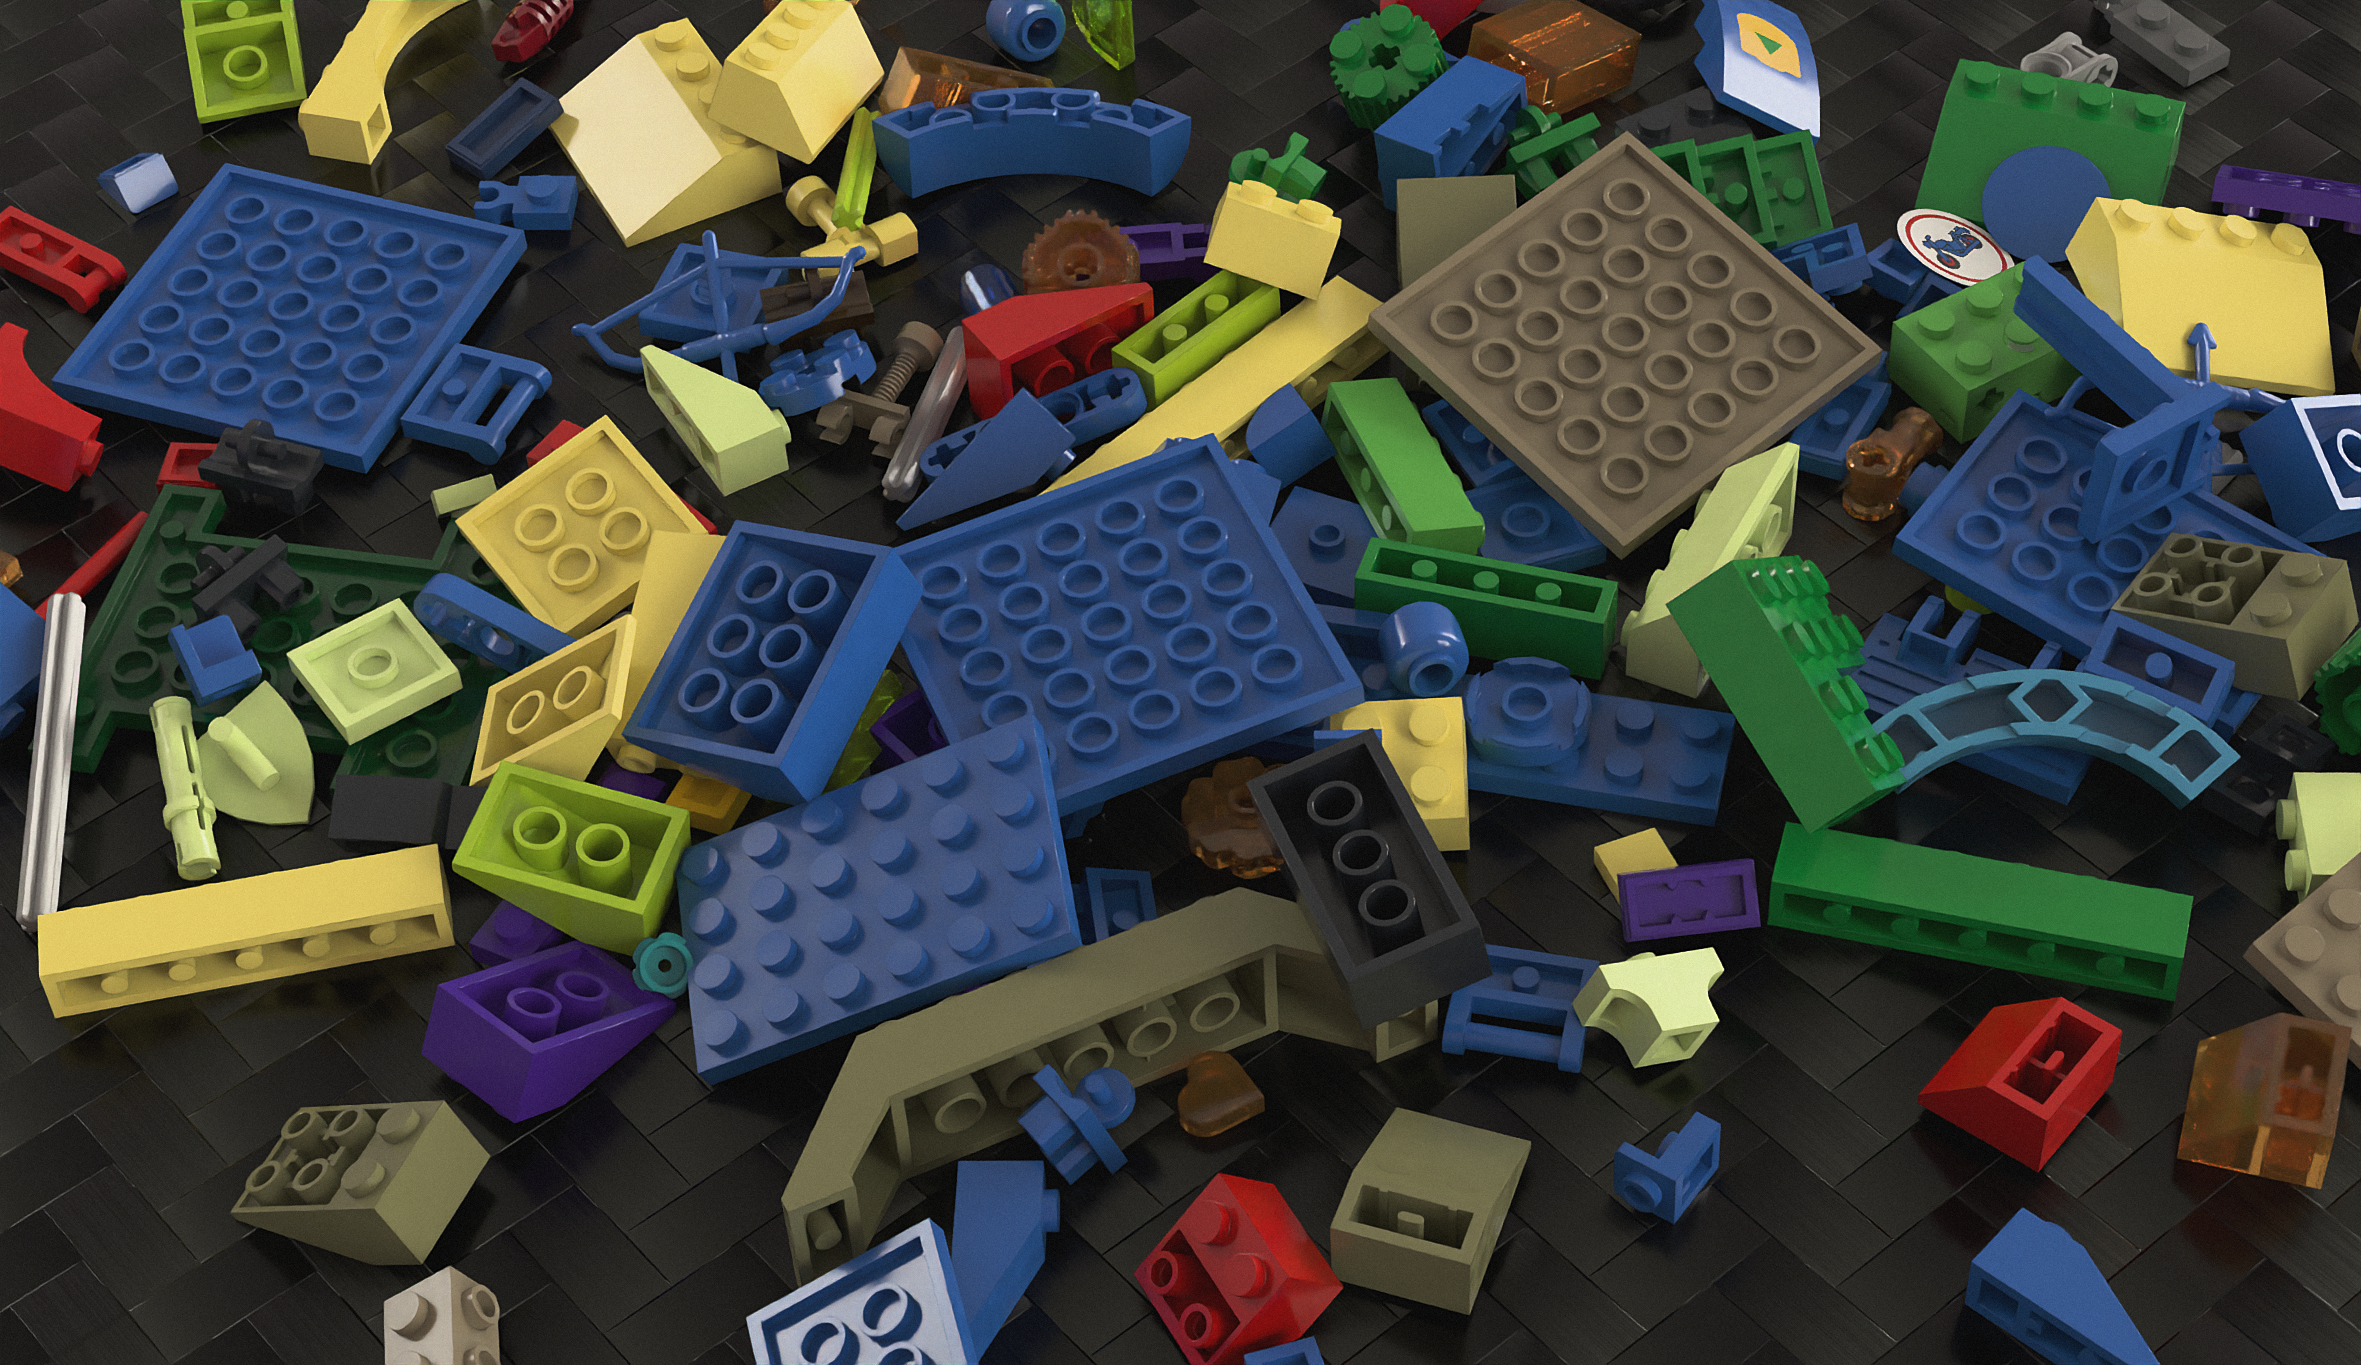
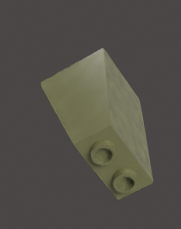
[1396,175,1517,395]

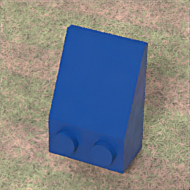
[2238,394,2361,543]

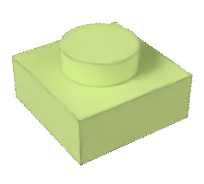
[430,474,497,519]

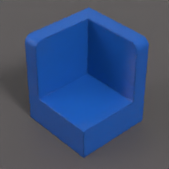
[168,615,262,708]

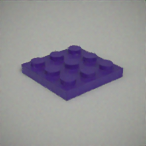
[2211,164,2361,235]

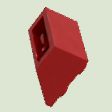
[1917,997,2123,1172]
[1133,1173,1344,1365]

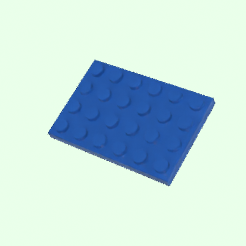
[1891,388,2350,743]
[676,713,1082,1086]

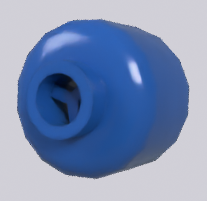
[986,0,1066,62]
[1378,602,1469,697]

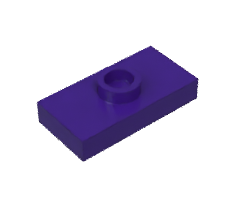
[1617,858,1761,942]

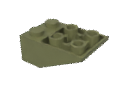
[2111,532,2359,701]
[230,1100,490,1265]
[1330,1107,1531,1315]

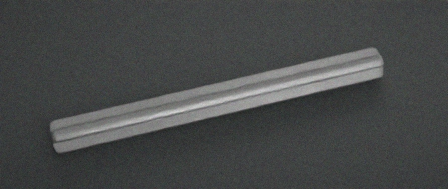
[16,592,86,933]

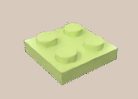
[286,598,463,745]

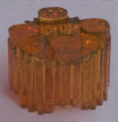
[1021,209,1141,295]

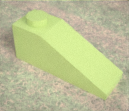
[640,345,791,496]

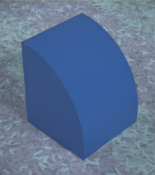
[1246,383,1337,491]

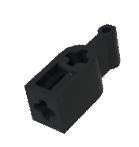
[328,774,489,856]

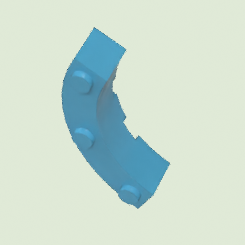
[1872,669,2241,811]

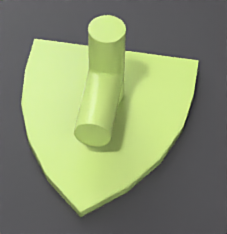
[197,680,315,826]

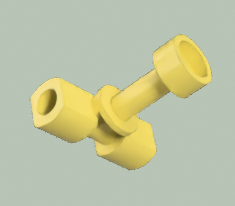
[786,176,918,281]

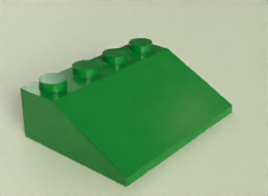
[1914,59,2186,232]

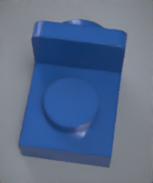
[1614,1111,1721,1224]

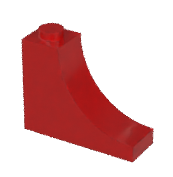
[0,322,104,492]

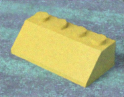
[707,0,884,164]

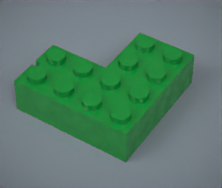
[1665,555,1907,834]

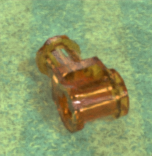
[1842,407,1943,521]

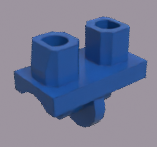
[1016,1064,1136,1185]

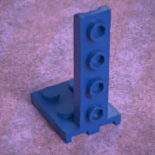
[2013,254,2231,544]

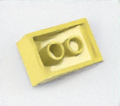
[1204,180,1342,300]
[469,614,637,787]

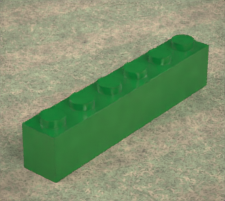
[1767,821,2194,1002]

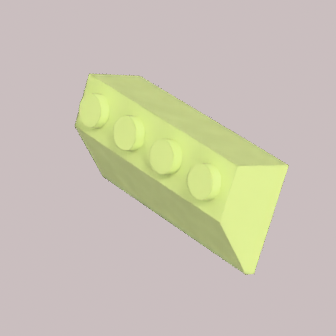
[1620,442,1800,698]

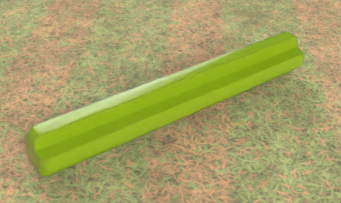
[831,107,883,232]

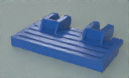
[1849,595,2097,806]

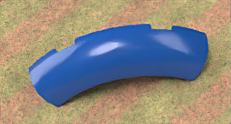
[872,87,1191,199]

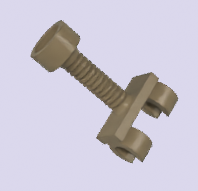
[816,321,944,459]

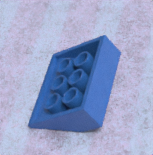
[621,520,924,805]

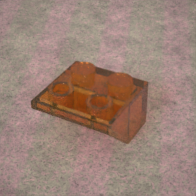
[2177,1012,2352,1189]

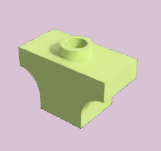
[1572,947,1724,1068]

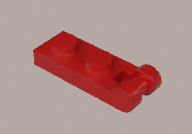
[0,205,128,314]

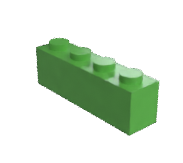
[1321,378,1485,556]

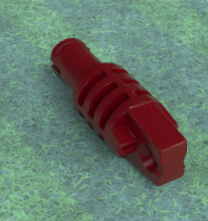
[491,0,574,62]

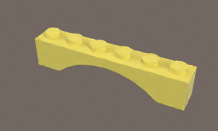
[298,0,469,165]

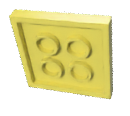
[455,415,709,640]

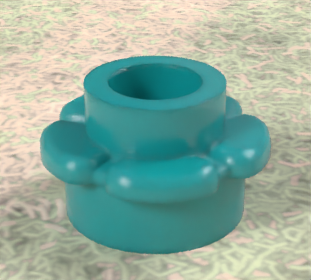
[632,932,694,999]

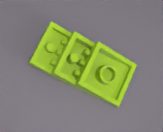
[180,0,308,124]

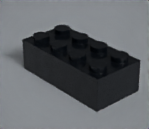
[1246,728,1493,1032]

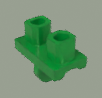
[1494,105,1601,201]
[1228,132,1328,204]

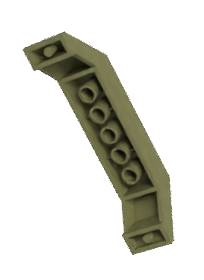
[781,887,1438,1288]

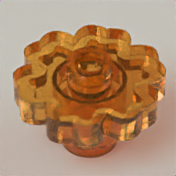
[1181,756,1286,879]

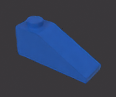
[895,387,1077,531]
[951,1160,1060,1362]
[1964,1207,2160,1365]

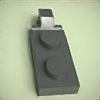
[2094,0,2231,87]

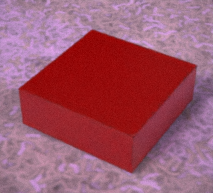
[156,442,223,495]

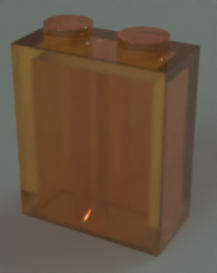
[1467,0,1642,116]

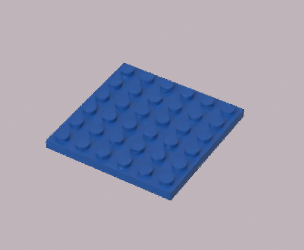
[51,163,527,474]
[893,433,1365,818]

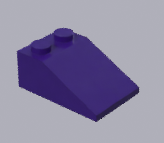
[421,940,677,1123]

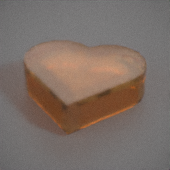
[1178,1051,1265,1137]

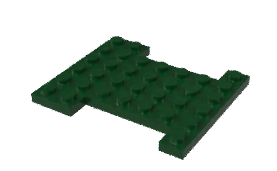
[28,484,528,799]

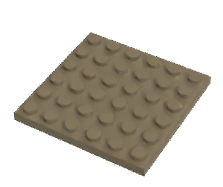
[1367,131,1883,560]

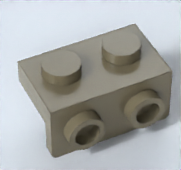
[384,1266,501,1365]

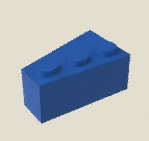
[1374,55,1528,212]

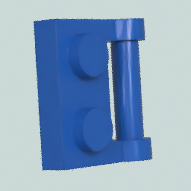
[400,343,552,465]
[1442,944,1599,1074]

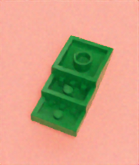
[1649,129,1834,250]

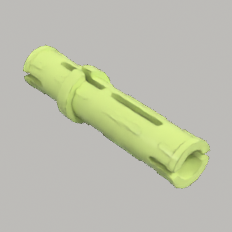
[149,696,221,880]

